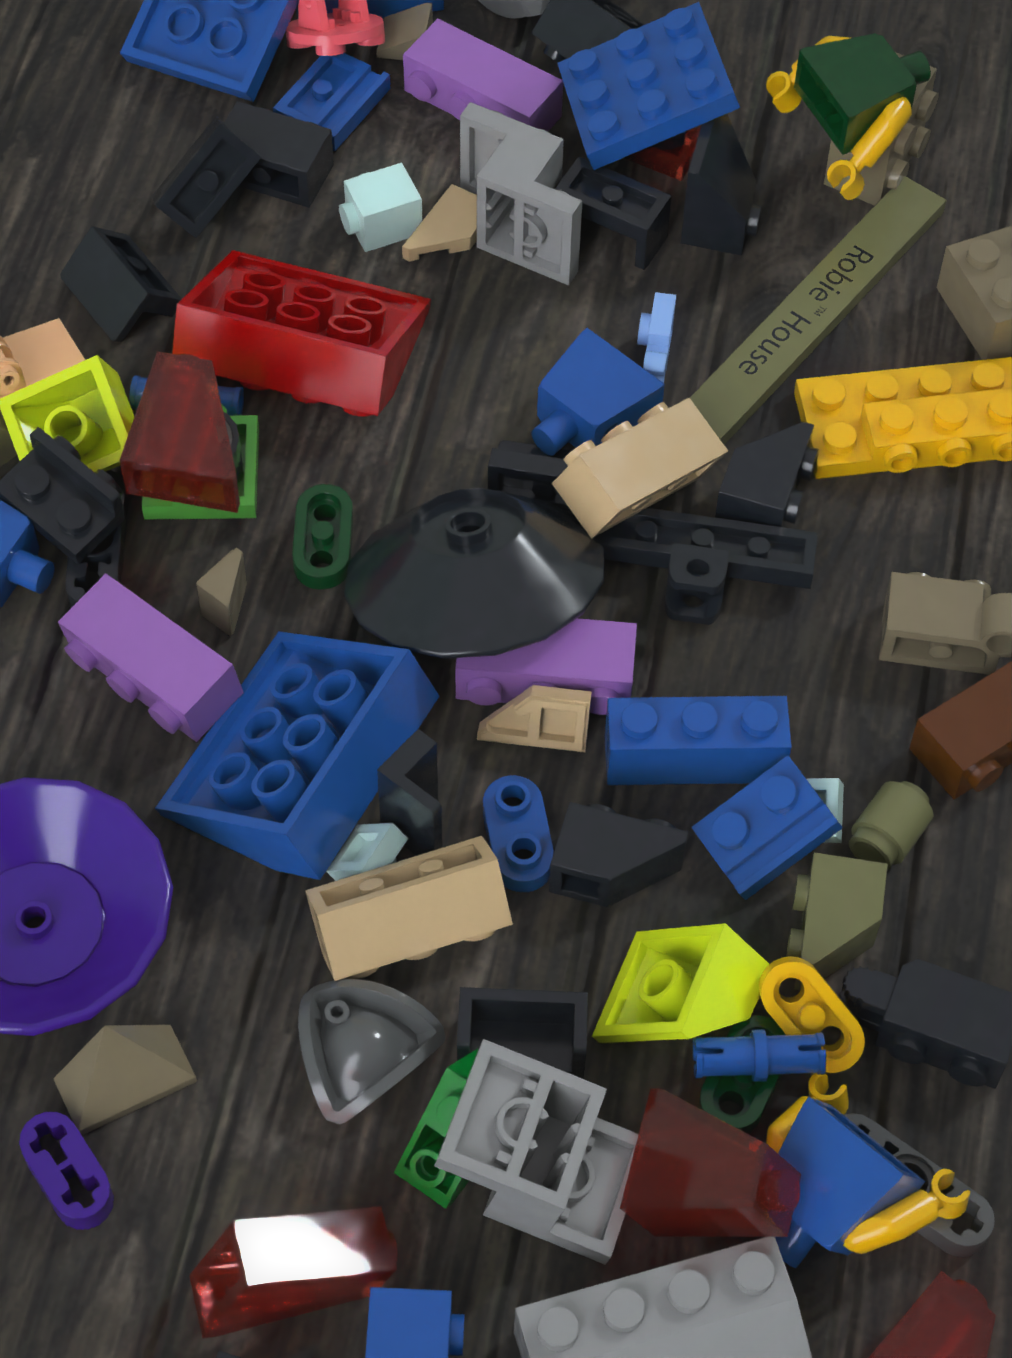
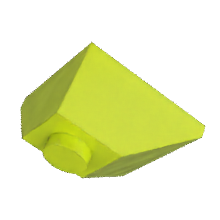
[0,355,139,472]
[592,923,769,1043]

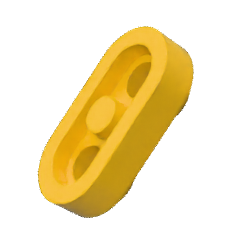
[759,956,865,1073]

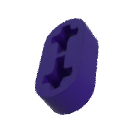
[19,1112,114,1230]

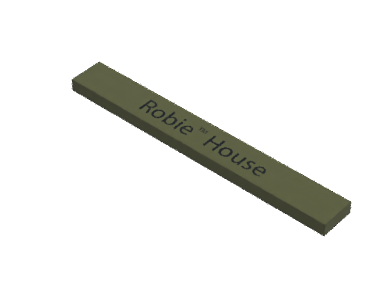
[690,176,947,445]

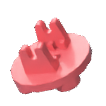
[286,0,385,56]

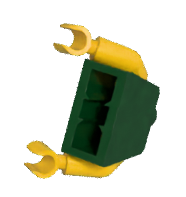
[766,33,931,200]

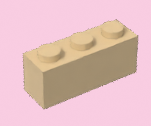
[552,398,728,539]
[305,836,513,981]

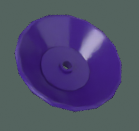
[0,777,173,1036]

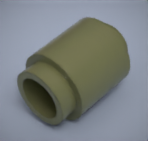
[849,781,934,870]

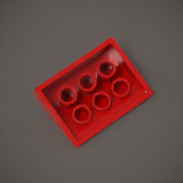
[171,250,431,417]

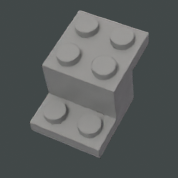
[460,102,582,285]
[434,1039,650,1265]

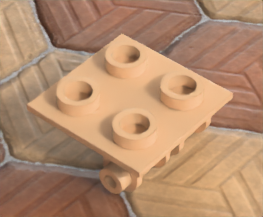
[0,318,85,398]

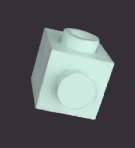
[339,163,422,252]

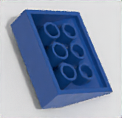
[155,631,439,880]

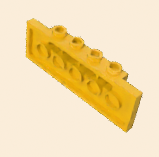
[794,357,1012,479]

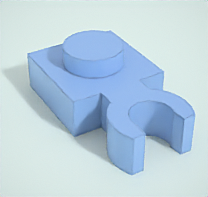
[637,292,676,383]

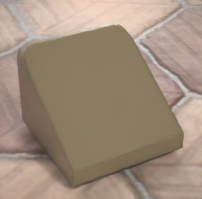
[377,3,433,60]
[197,547,247,636]

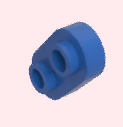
[483,775,554,892]

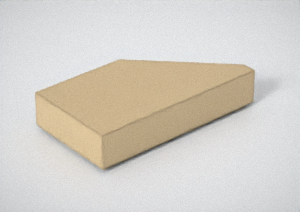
[402,184,477,262]
[477,685,592,753]

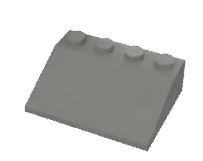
[514,1235,812,1358]

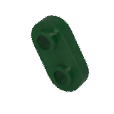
[292,484,353,590]
[698,1015,786,1138]

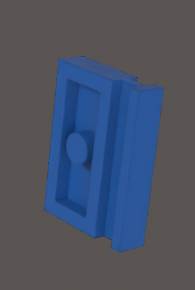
[273,53,391,151]
[691,755,843,900]

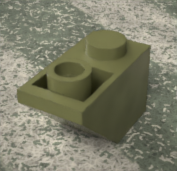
[786,852,888,990]

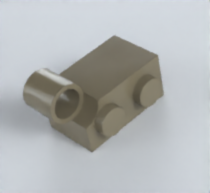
[879,572,1012,675]

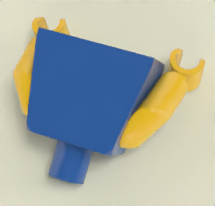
[761,1073,970,1268]

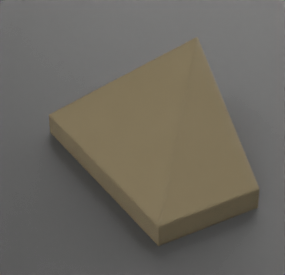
[53,1025,197,1135]

